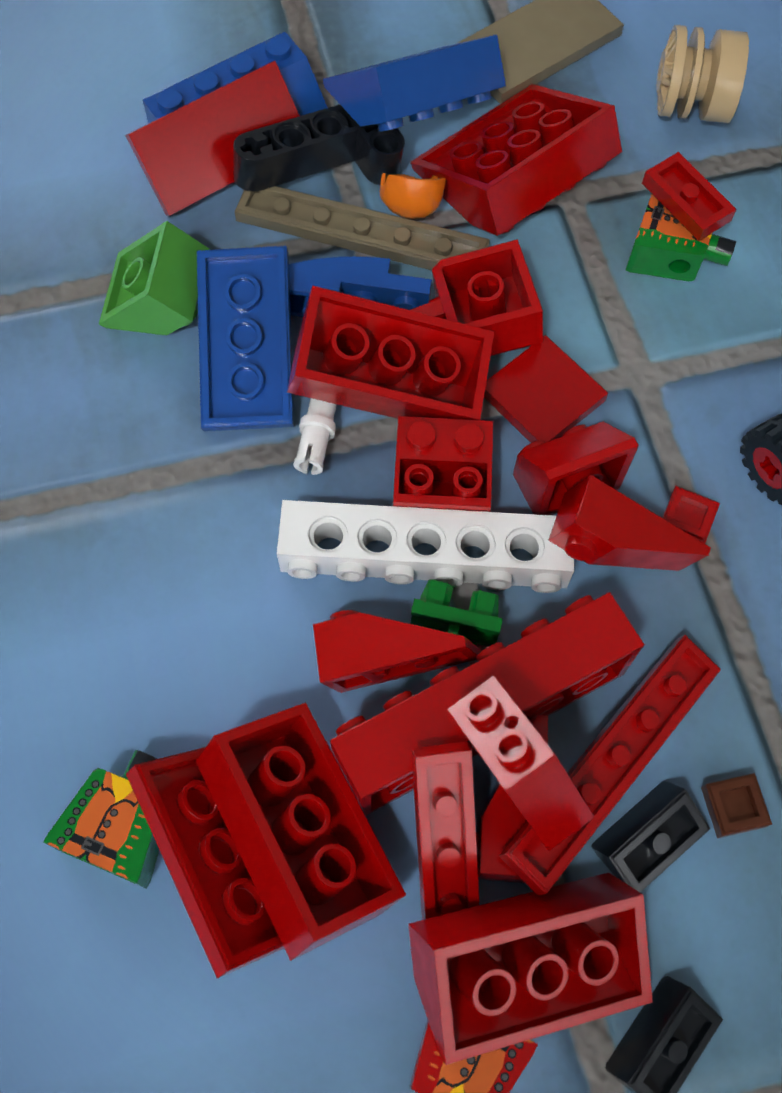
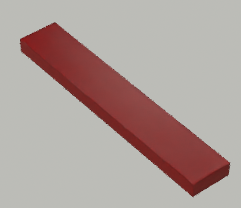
[499,635,721,896]

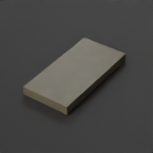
[456,0,624,104]

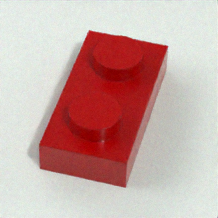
[642,152,737,241]

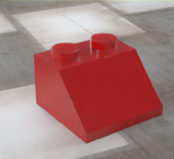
[513,421,639,515]

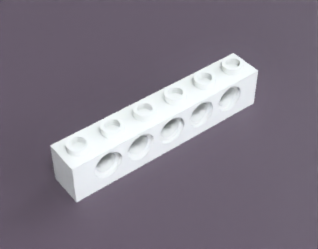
[277,500,574,593]

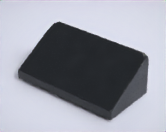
[591,781,710,893]
[605,976,723,1093]

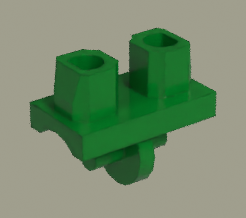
[410,579,503,646]

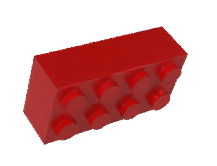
[196,702,406,961]

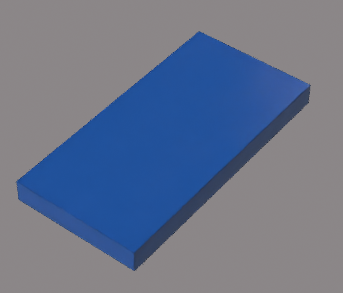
[197,246,294,431]

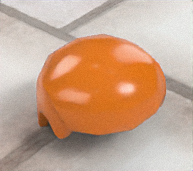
[379,173,446,219]

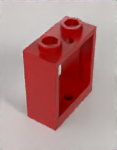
[447,676,594,851]

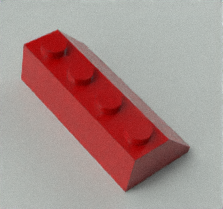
[287,285,494,420]
[408,872,653,1065]

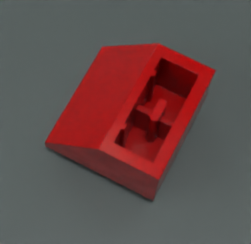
[393,416,493,511]

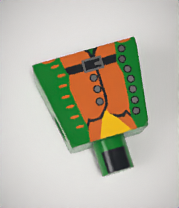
[625,194,736,282]
[43,750,159,889]

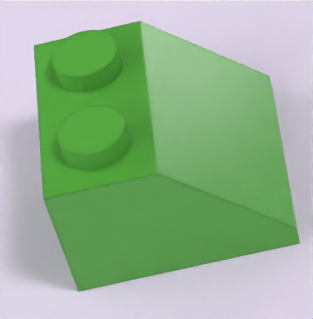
[99,221,209,336]

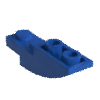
[289,256,432,317]

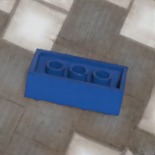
[142,32,328,123]
[323,35,506,132]

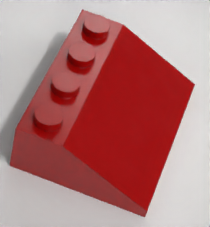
[410,84,622,236]

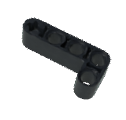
[233,104,405,192]

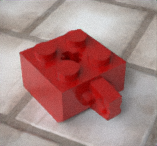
[411,239,543,356]

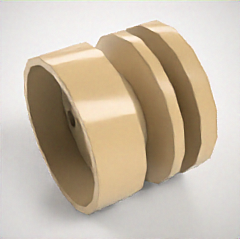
[656,25,749,123]

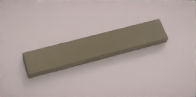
[235,186,490,271]

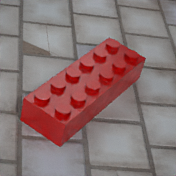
[330,592,645,816]

